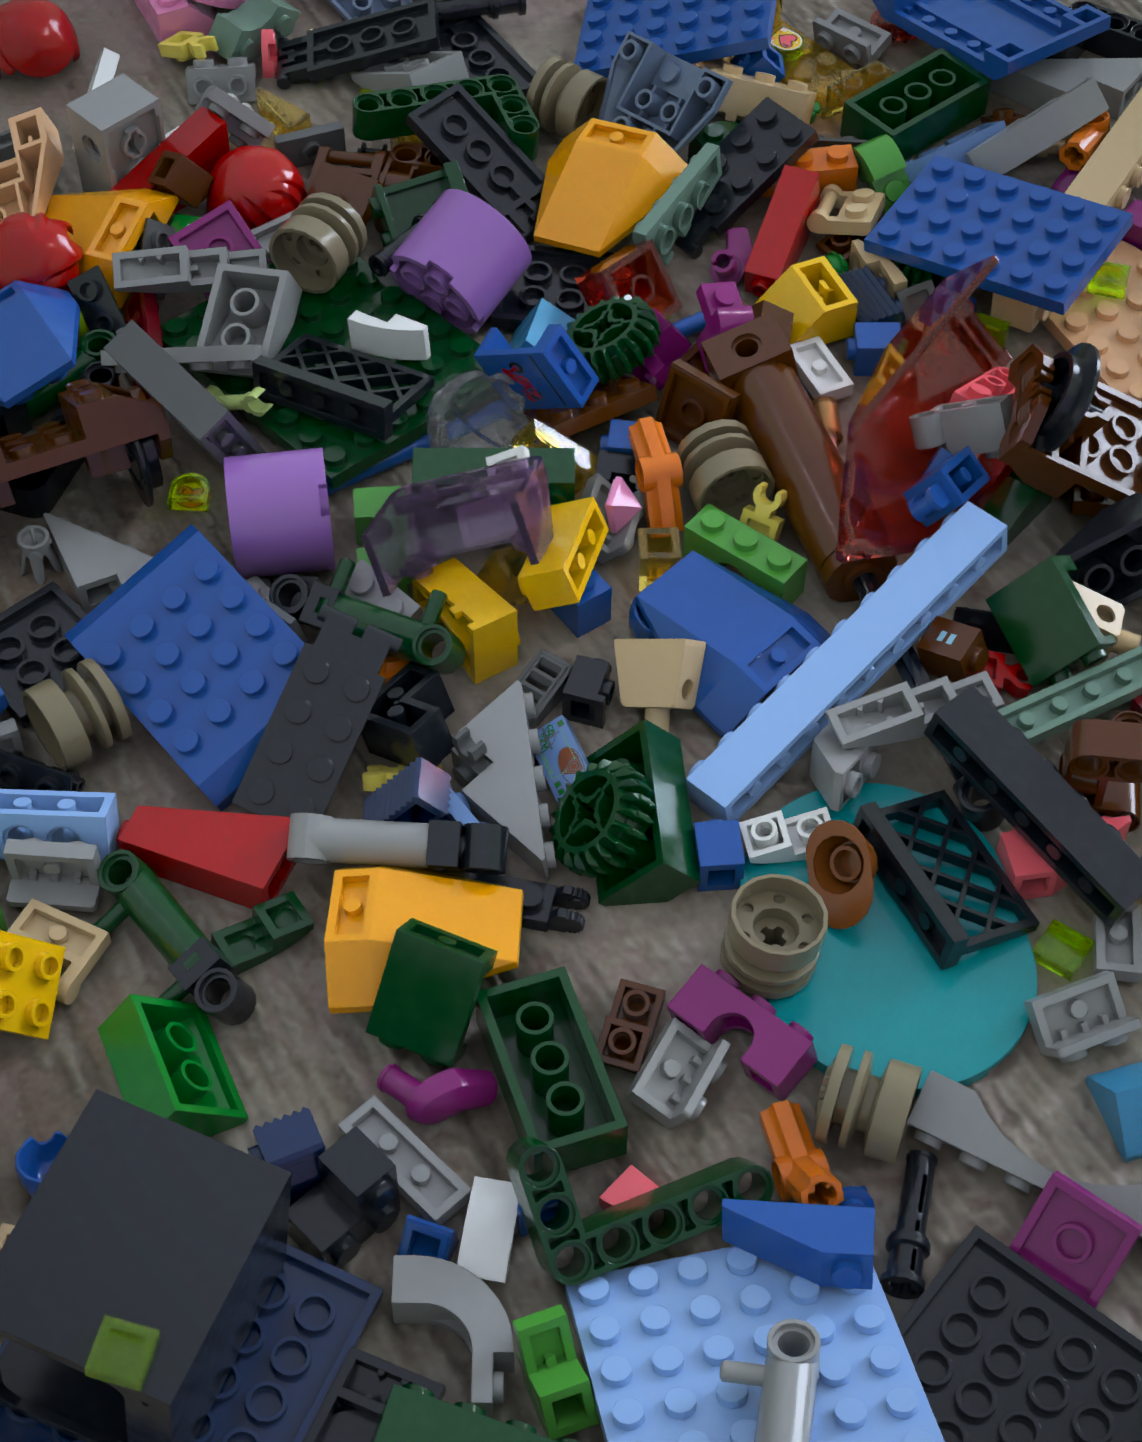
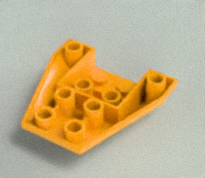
[533,118,688,258]
[45,188,179,310]
[324,865,524,1014]

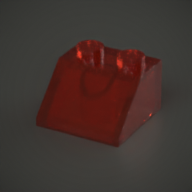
[575,239,683,318]

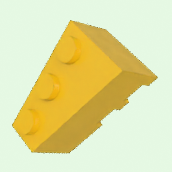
[412,557,521,684]

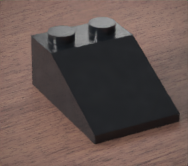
[1054,492,1142,606]

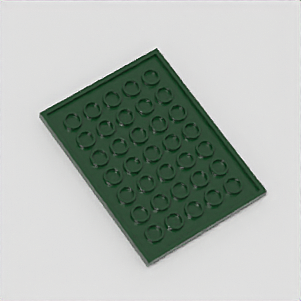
[160,256,498,490]

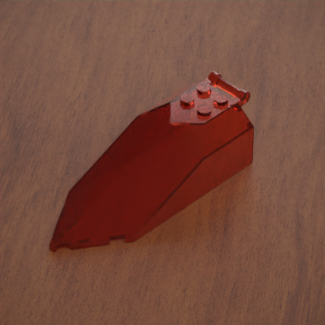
[836,255,1013,563]

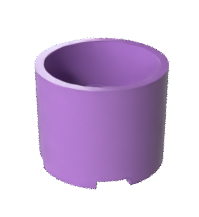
[389,189,532,334]
[224,448,336,579]

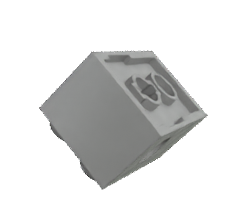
[66,73,165,192]

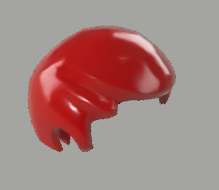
[0,0,80,78]
[206,145,307,230]
[0,212,83,298]

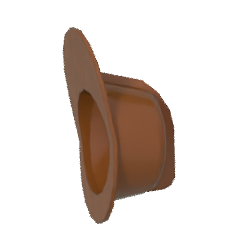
[806,820,878,929]

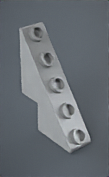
[988,58,1142,120]
[43,513,153,613]
[458,679,557,882]

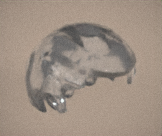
[427,370,531,448]

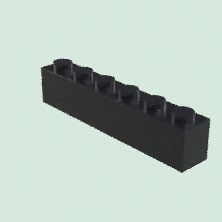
[924,685,1142,929]

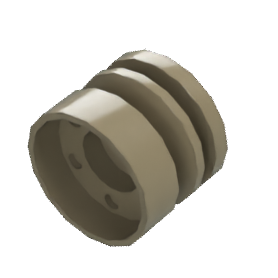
[526,56,608,139]
[269,192,368,294]
[676,419,775,521]
[21,658,132,771]
[720,874,828,999]
[814,1043,923,1165]

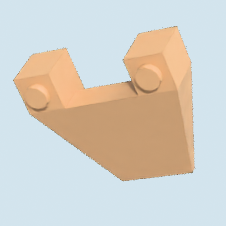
[0,107,64,220]

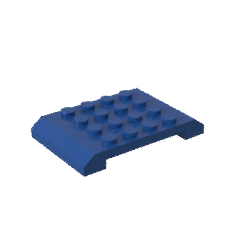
[873,0,1111,81]
[64,524,305,812]

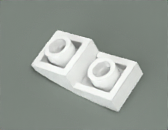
[347,310,431,360]
[739,807,831,864]
[457,1176,518,1284]

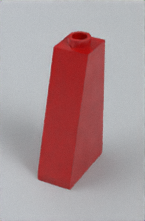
[109,106,230,215]
[744,165,819,298]
[116,805,296,909]

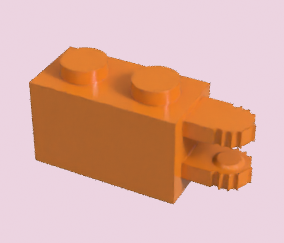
[762,144,859,204]

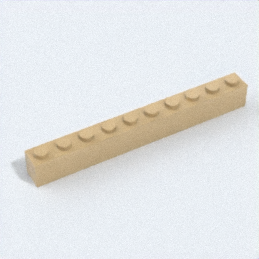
[990,87,1142,333]

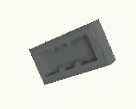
[273,121,346,167]

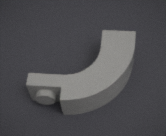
[391,1255,515,1419]

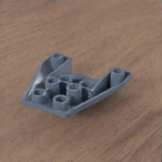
[598,30,733,155]

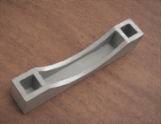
[906,1070,1142,1249]

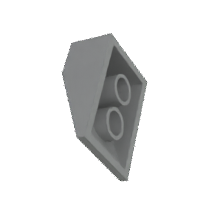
[351,51,469,92]
[193,263,302,378]

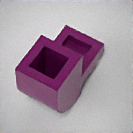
[696,281,754,373]
[632,308,692,391]

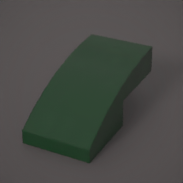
[211,891,314,975]

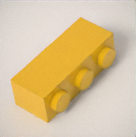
[518,496,609,611]

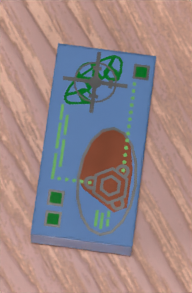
[535,715,589,804]

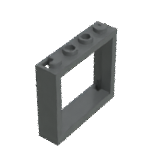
[103,320,267,467]

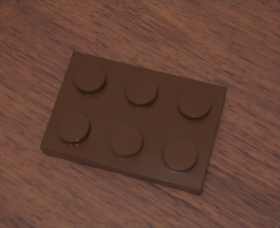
[522,375,659,441]

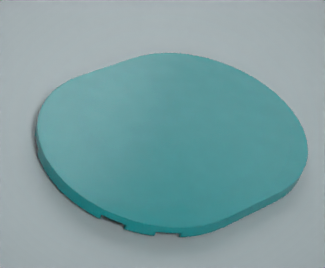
[740,783,1037,1098]

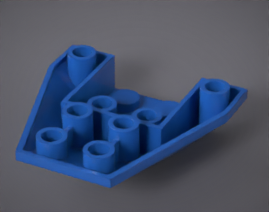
[0,280,80,409]
[635,550,831,737]

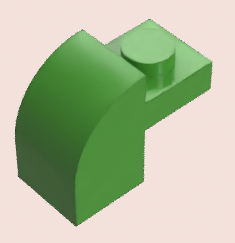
[852,134,910,215]
[512,1304,599,1440]

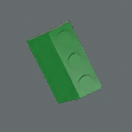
[97,994,249,1137]

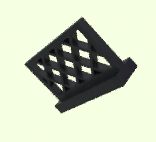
[252,333,434,441]
[853,790,1040,970]

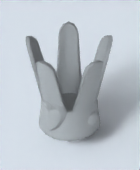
[17,525,62,585]

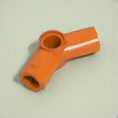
[1059,111,1110,171]
[628,417,684,535]
[759,1100,844,1206]

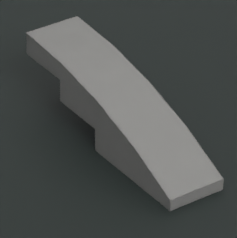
[964,77,1110,175]
[112,245,269,293]
[826,671,1005,749]

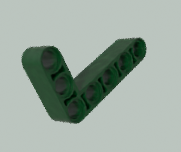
[352,74,540,161]
[506,1136,775,1286]

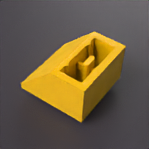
[755,256,858,344]

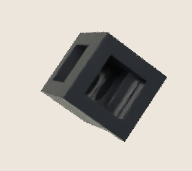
[562,655,615,729]

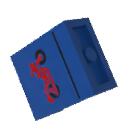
[474,324,599,410]

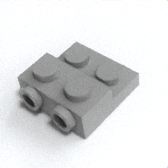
[194,85,276,147]

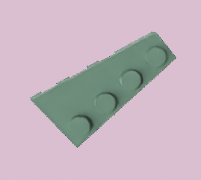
[632,142,722,291]

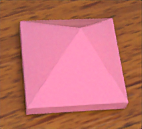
[605,476,642,534]

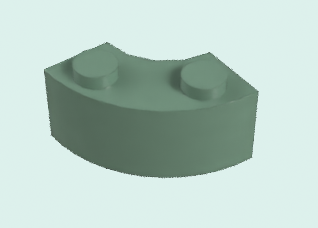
[208,0,301,62]

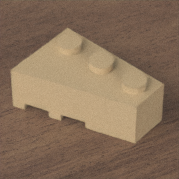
[710,63,817,125]

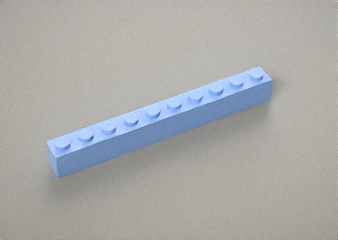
[686,501,1008,820]

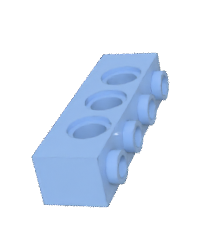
[0,789,120,862]

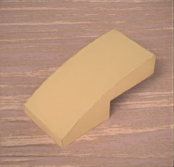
[848,239,908,300]

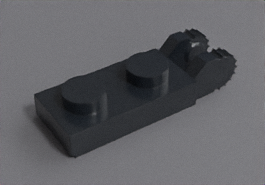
[467,873,591,934]

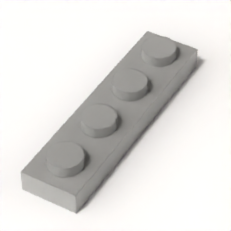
[100,344,262,373]

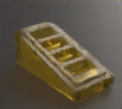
[255,87,311,135]
[511,419,598,494]

